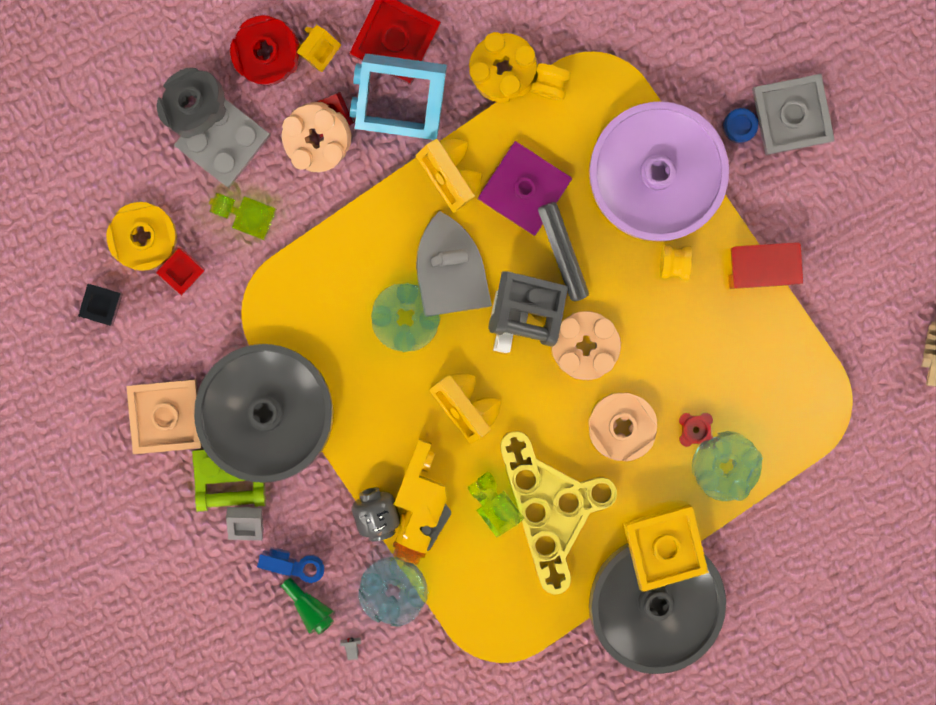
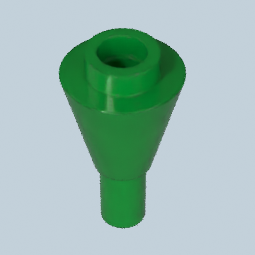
[281,577,335,635]

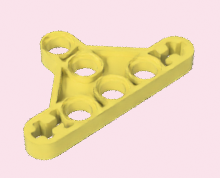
[500,431,617,595]

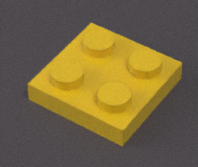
[623,505,709,592]

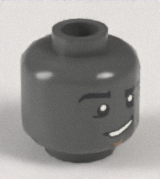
[351,487,400,542]

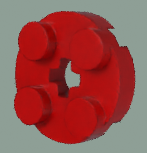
[230,15,300,86]

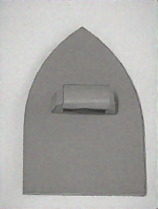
[416,211,492,317]

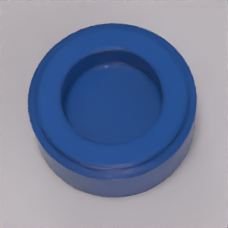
[723,108,758,143]

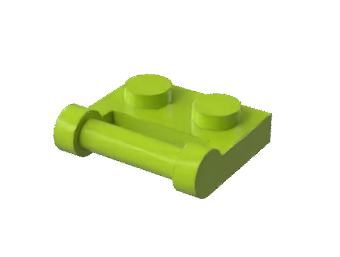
[192,449,266,512]

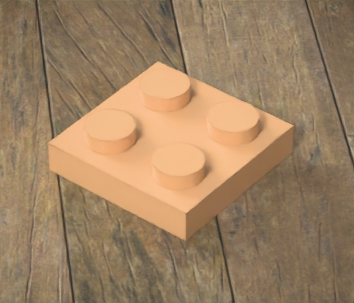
[126,380,203,454]

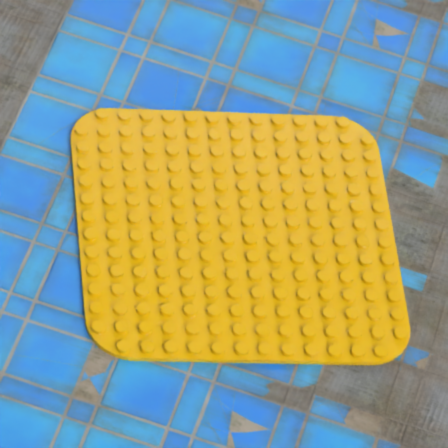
[241,51,853,663]

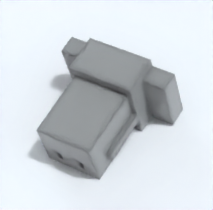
[340,637,361,660]

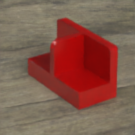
[728,242,803,289]

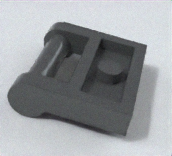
[489,272,568,347]

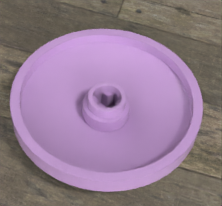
[589,102,729,241]

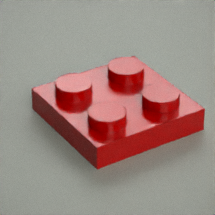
[349,0,441,85]

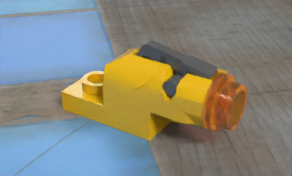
[393,438,451,565]

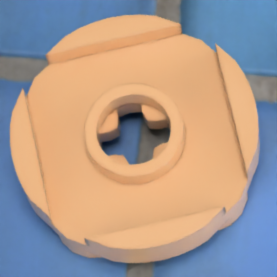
[282,102,351,172]
[551,311,621,380]
[588,393,657,461]

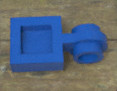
[257,547,325,583]

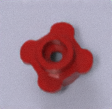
[679,413,713,447]

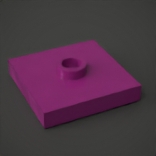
[477,141,573,237]

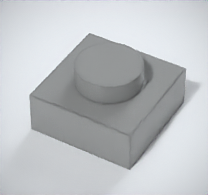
[226,507,264,540]

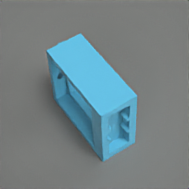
[350,53,447,140]

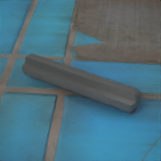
[538,202,589,301]

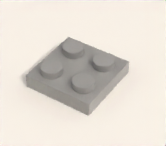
[752,74,835,156]
[174,99,271,188]

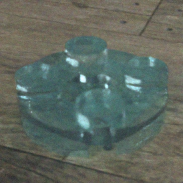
[371,283,440,352]
[692,431,763,501]
[358,556,429,627]

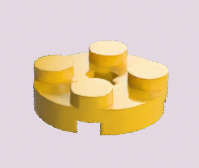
[469,32,538,103]
[106,202,177,271]

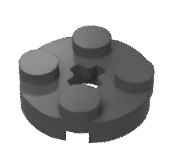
[157,68,226,138]

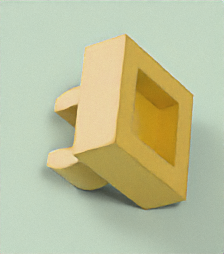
[297,24,341,72]

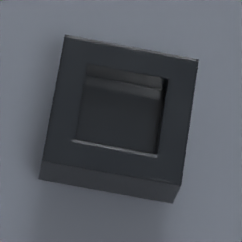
[78,284,123,326]

